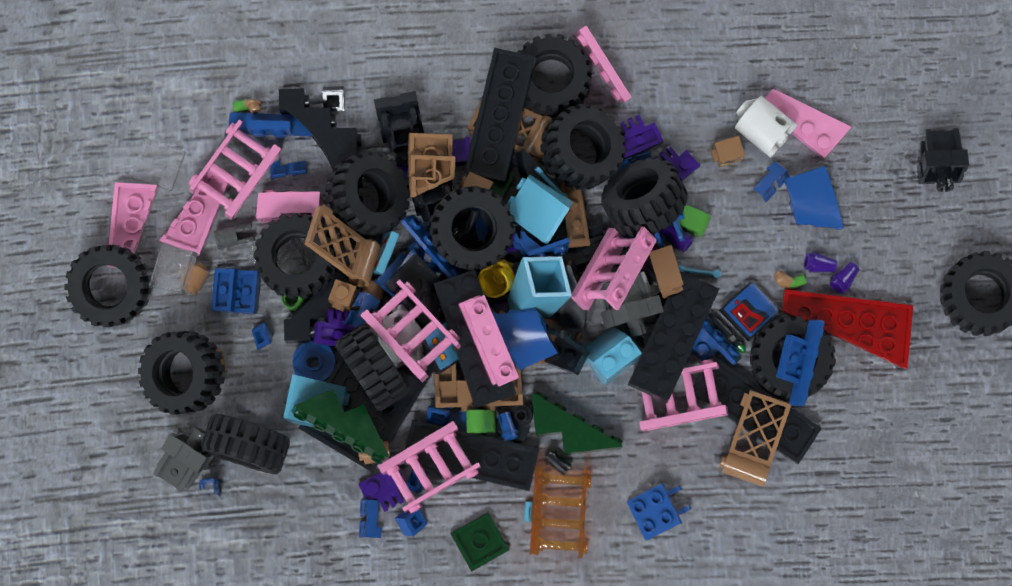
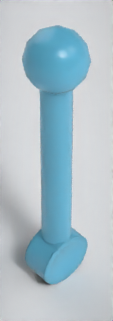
[535,167,568,198]
[678,265,721,279]

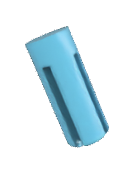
[524,502,533,522]

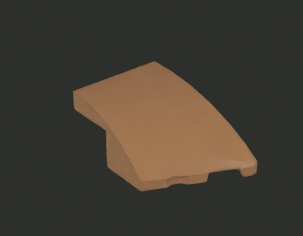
[408,133,455,197]

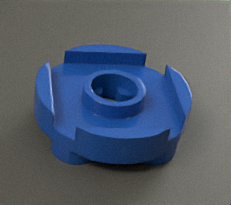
[292,342,336,382]

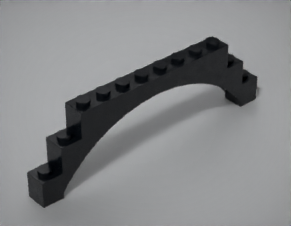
[279,88,363,344]

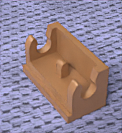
[649,245,684,298]

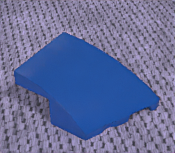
[784,166,844,230]
[491,308,558,370]

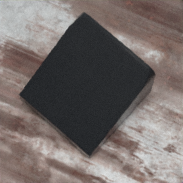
[322,86,345,111]

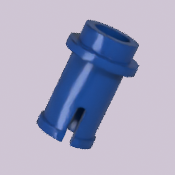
[497,412,518,441]

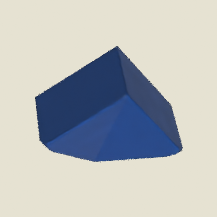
[395,509,428,537]

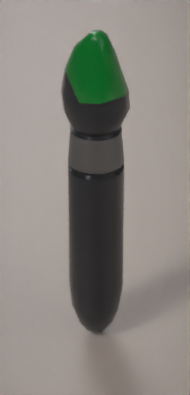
[708,313,746,353]

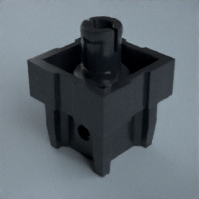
[374,91,424,153]
[917,128,969,192]
[406,173,457,226]

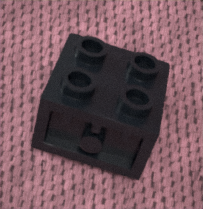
[544,325,590,375]

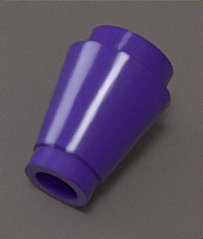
[661,224,694,253]
[804,252,837,273]
[830,262,860,294]

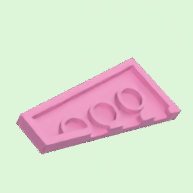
[573,26,632,103]
[765,89,851,160]
[159,171,229,256]
[107,182,158,268]

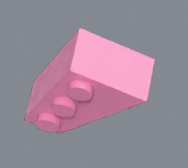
[256,190,324,223]

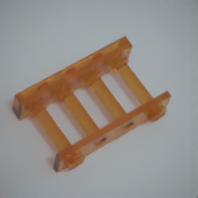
[530,466,592,559]

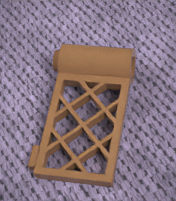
[467,99,553,163]
[305,205,381,288]
[719,390,791,487]

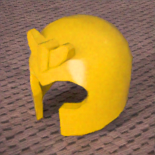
[478,259,515,298]

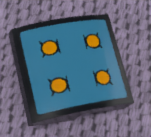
[421,318,459,374]

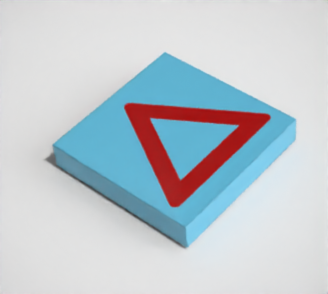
[372,231,399,276]

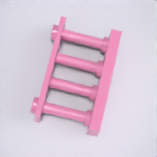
[189,120,281,221]
[571,227,657,310]
[360,280,461,382]
[458,295,519,387]
[639,360,729,432]
[378,421,481,514]

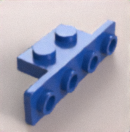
[229,112,313,138]
[401,215,464,278]
[692,318,742,365]
[776,320,824,406]

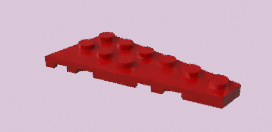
[782,289,914,370]

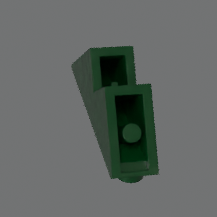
[291,389,389,464]
[531,391,623,455]

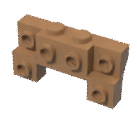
[433,362,523,411]

